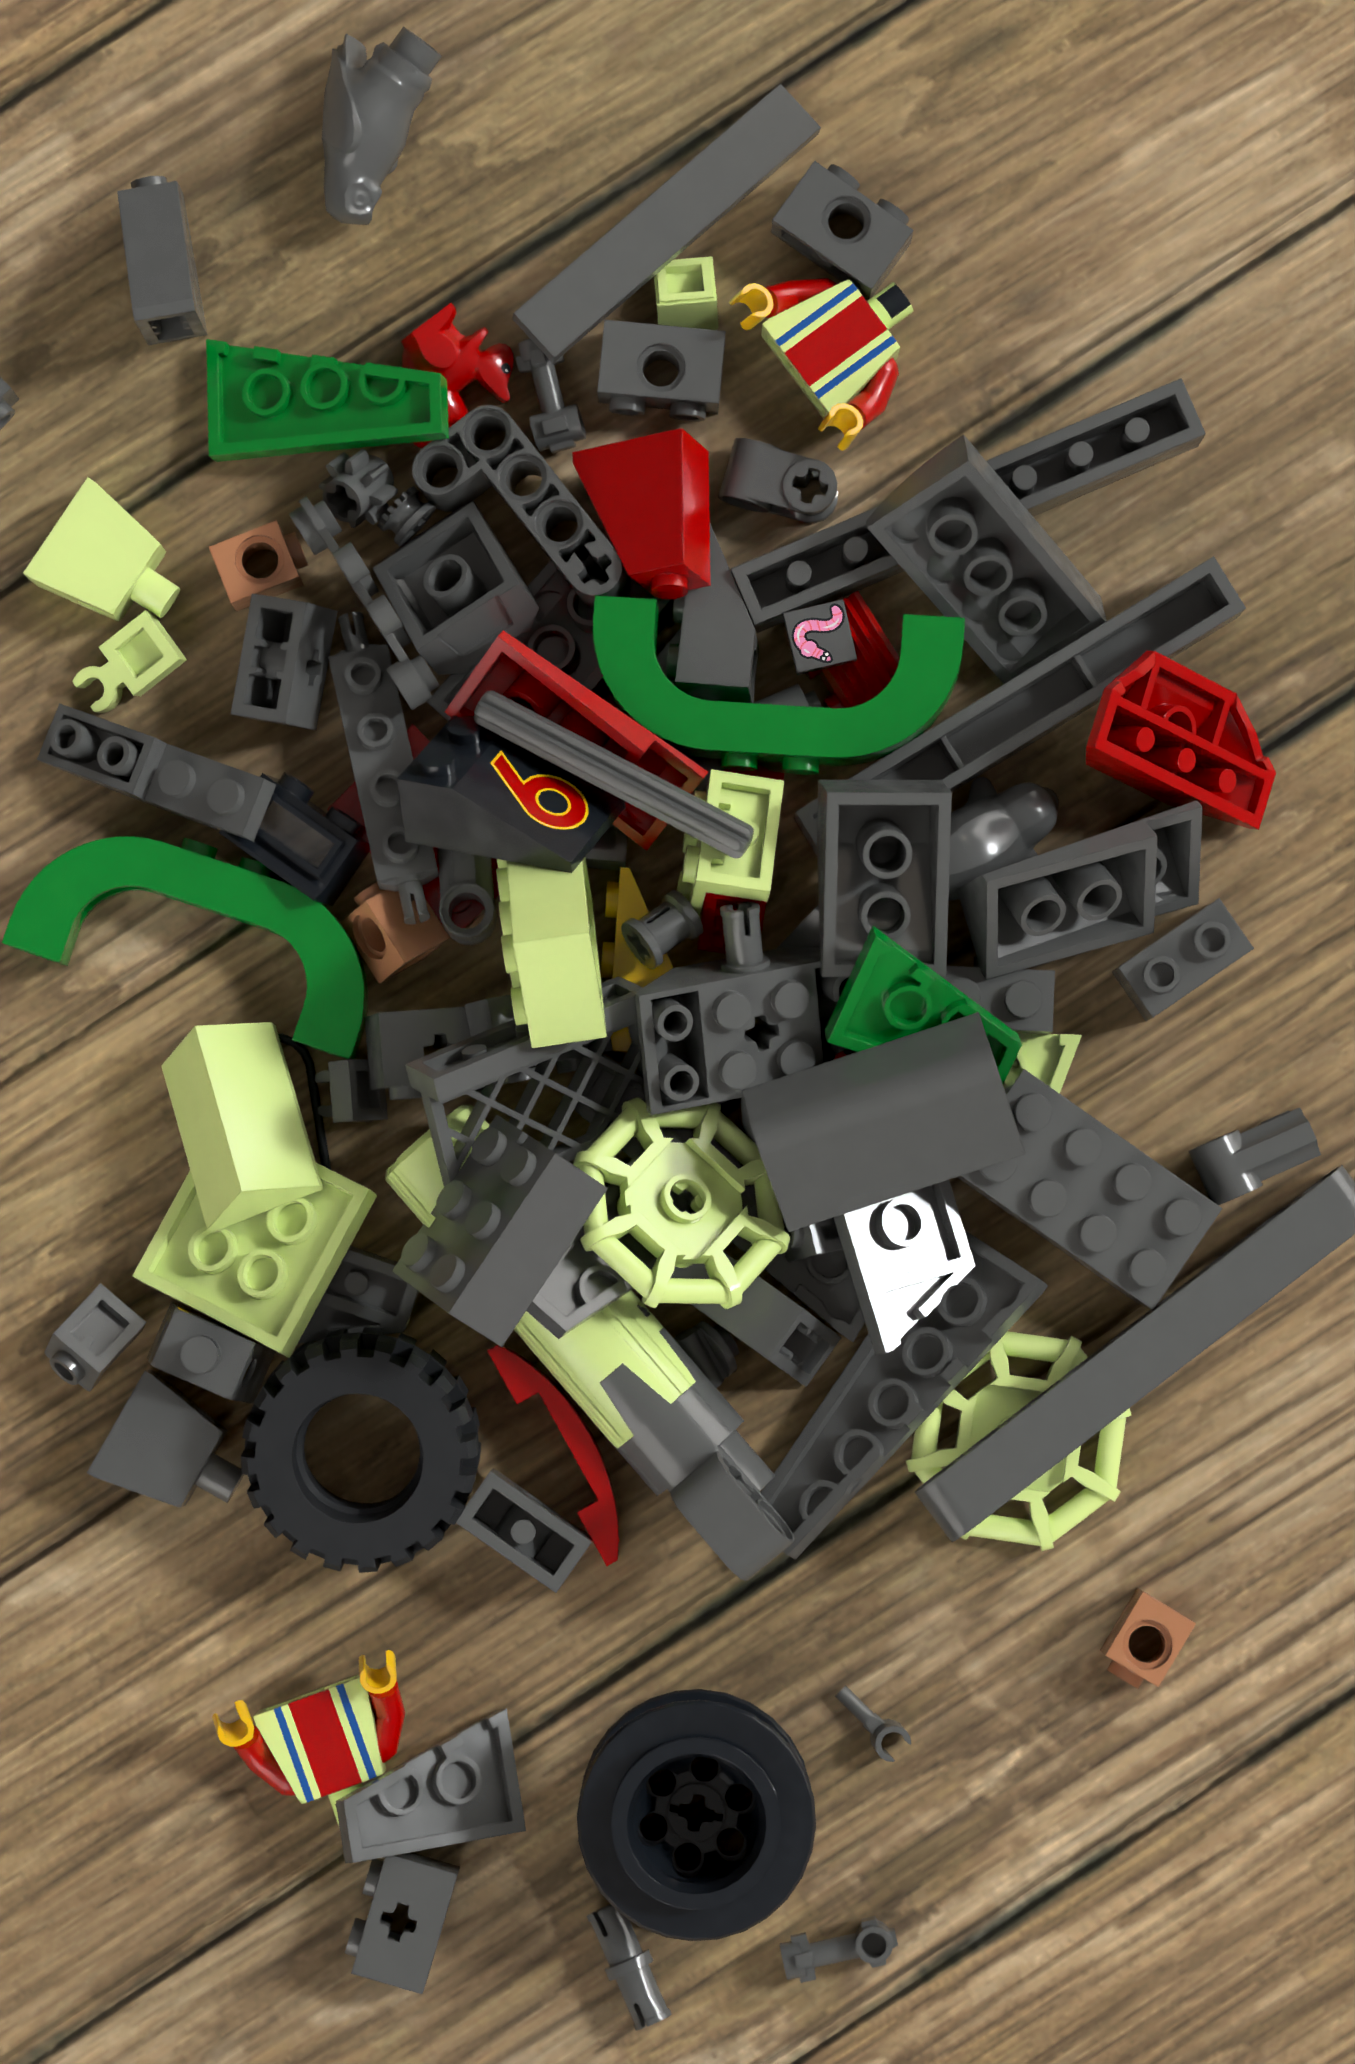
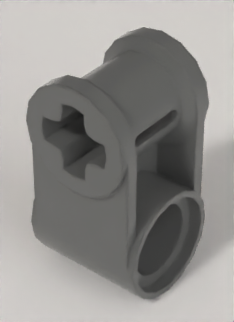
[718,438,838,524]

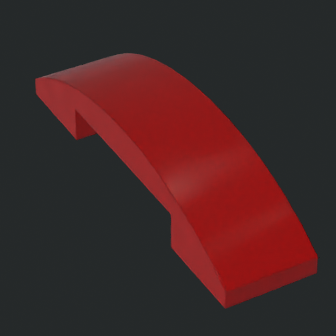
[487,1345,620,1566]

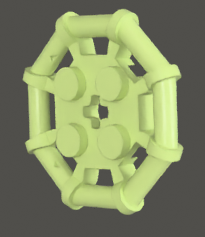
[573,1098,790,1309]
[906,1331,1131,1551]

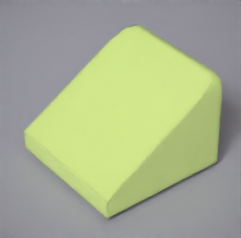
[654,256,718,330]

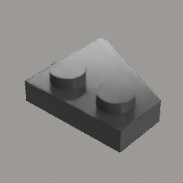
[298,1246,419,1344]

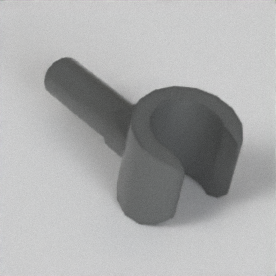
[835,1686,911,1762]

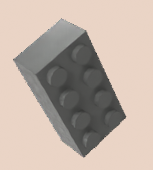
[957,1066,1223,1310]

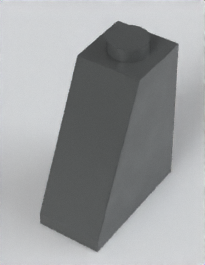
[117,176,208,345]
[671,1251,841,1387]

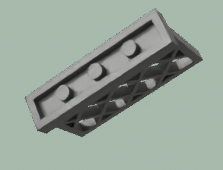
[405,976,646,1187]

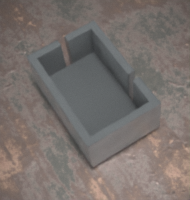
[392,1115,608,1347]

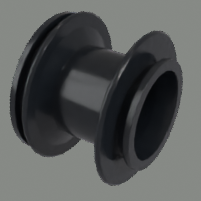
[577,1689,816,1941]

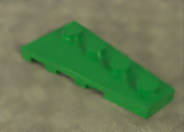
[206,339,449,462]

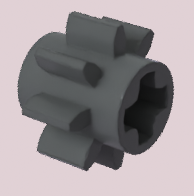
[319,448,398,528]

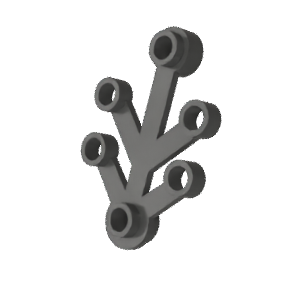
[289,496,440,710]

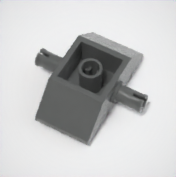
[635,902,856,1145]

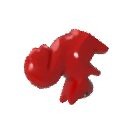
[400,303,514,449]

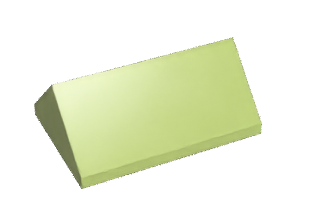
[161,1022,323,1233]

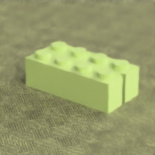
[496,857,607,1048]

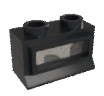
[219,772,370,906]

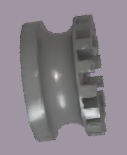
[377,486,436,547]

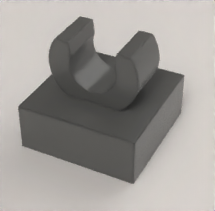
[315,1059,388,1123]

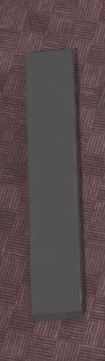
[512,83,821,363]

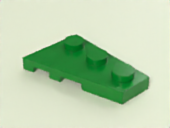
[825,926,1022,1084]

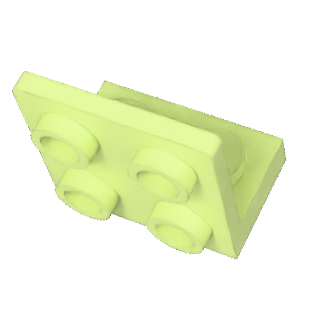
[677,769,784,916]

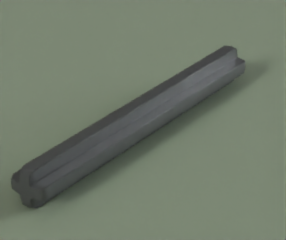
[474,691,754,858]

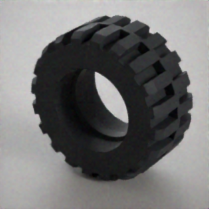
[241,1327,481,1573]

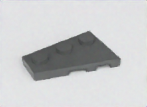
[336,1708,526,1863]

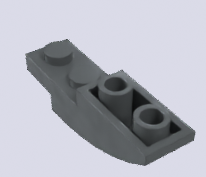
[37,703,276,842]

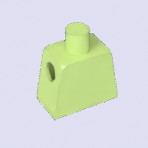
[23,477,180,621]

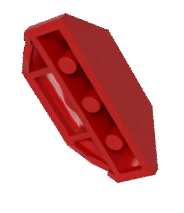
[1086,650,1276,830]

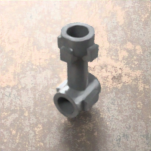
[516,339,586,453]
[780,1916,898,1983]

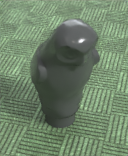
[322,26,442,225]

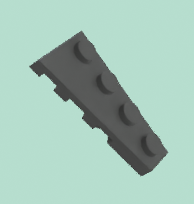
[526,1128,756,1339]

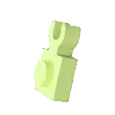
[72,610,187,713]

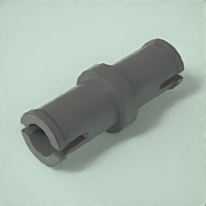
[587,1904,672,2031]

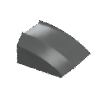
[373,500,539,675]

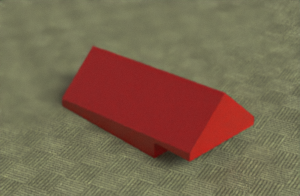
[444,630,708,851]

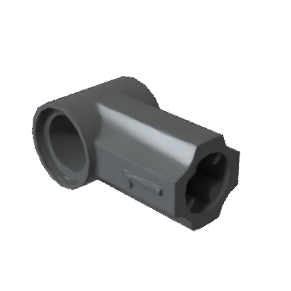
[438,848,497,946]
[1188,1107,1321,1205]

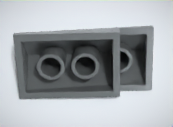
[957,800,1202,979]

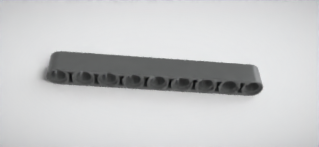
[914,1165,1355,1542]

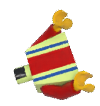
[729,278,914,451]
[212,1650,406,1828]

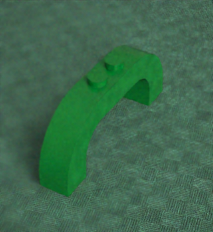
[593,596,965,775]
[2,837,368,1059]

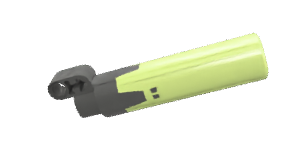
[385,1105,795,1581]

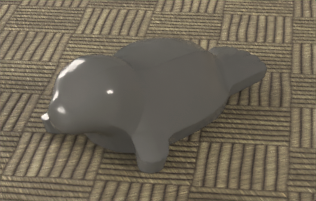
[948,777,1059,901]

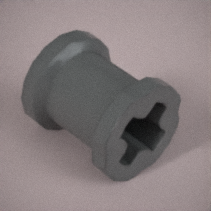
[621,890,704,969]

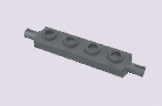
[328,612,439,924]

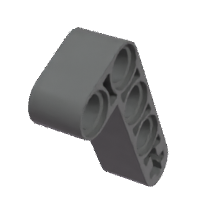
[412,405,631,609]

